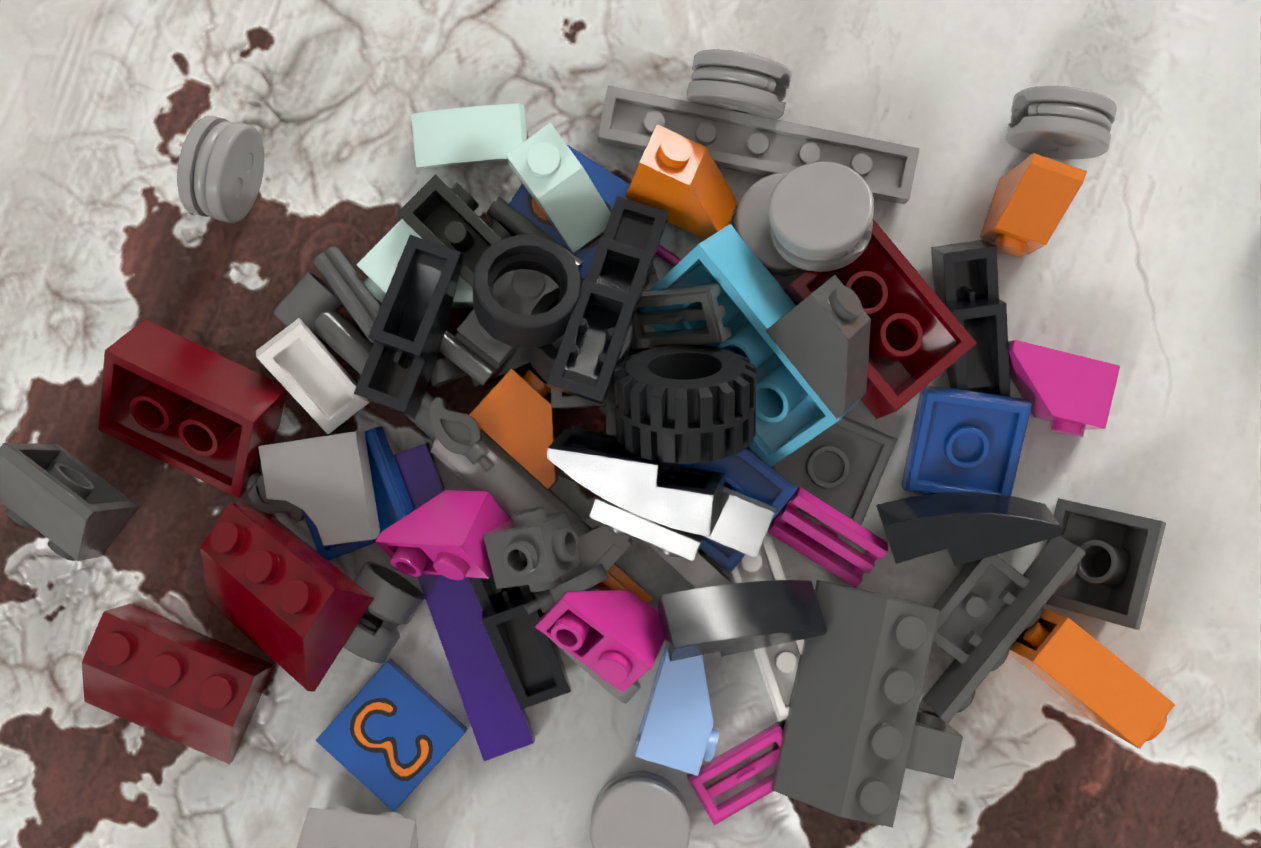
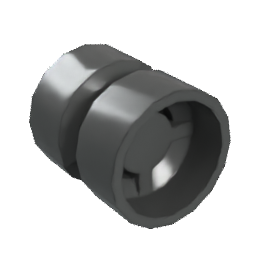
[343,561,425,663]

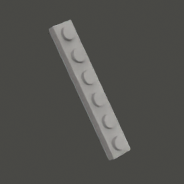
[597,85,920,204]

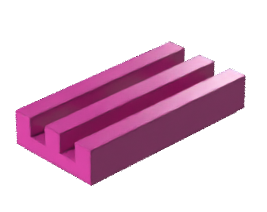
[768,486,888,588]
[687,722,783,825]

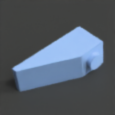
[635,643,719,776]

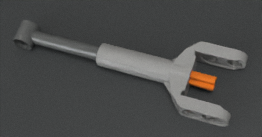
[273,271,733,704]

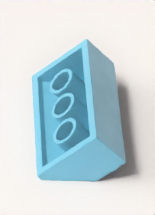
[638,224,867,467]

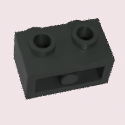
[397,174,512,288]

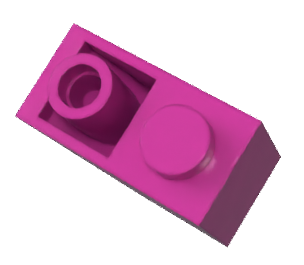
[375,490,511,580]
[535,590,665,693]

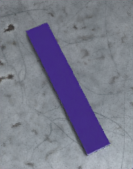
[394,443,535,761]

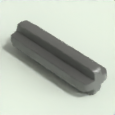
[314,247,381,343]

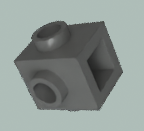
[483,506,580,592]

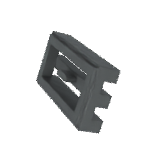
[631,283,732,349]

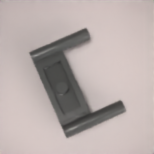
[439,197,584,386]

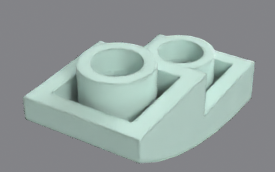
[411,103,527,168]

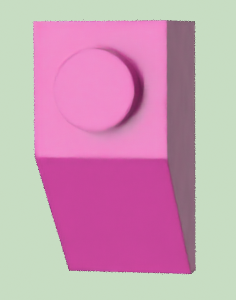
[1008,340,1120,437]

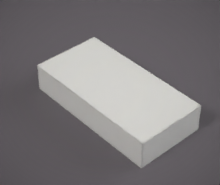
[256,318,370,434]

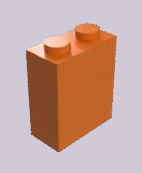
[1009,608,1175,749]

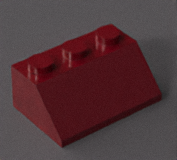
[784,219,977,419]
[98,319,287,498]
[200,502,374,692]
[82,603,274,764]

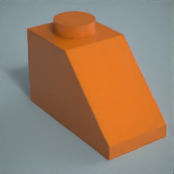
[625,125,738,240]
[980,153,1087,257]
[468,368,558,489]

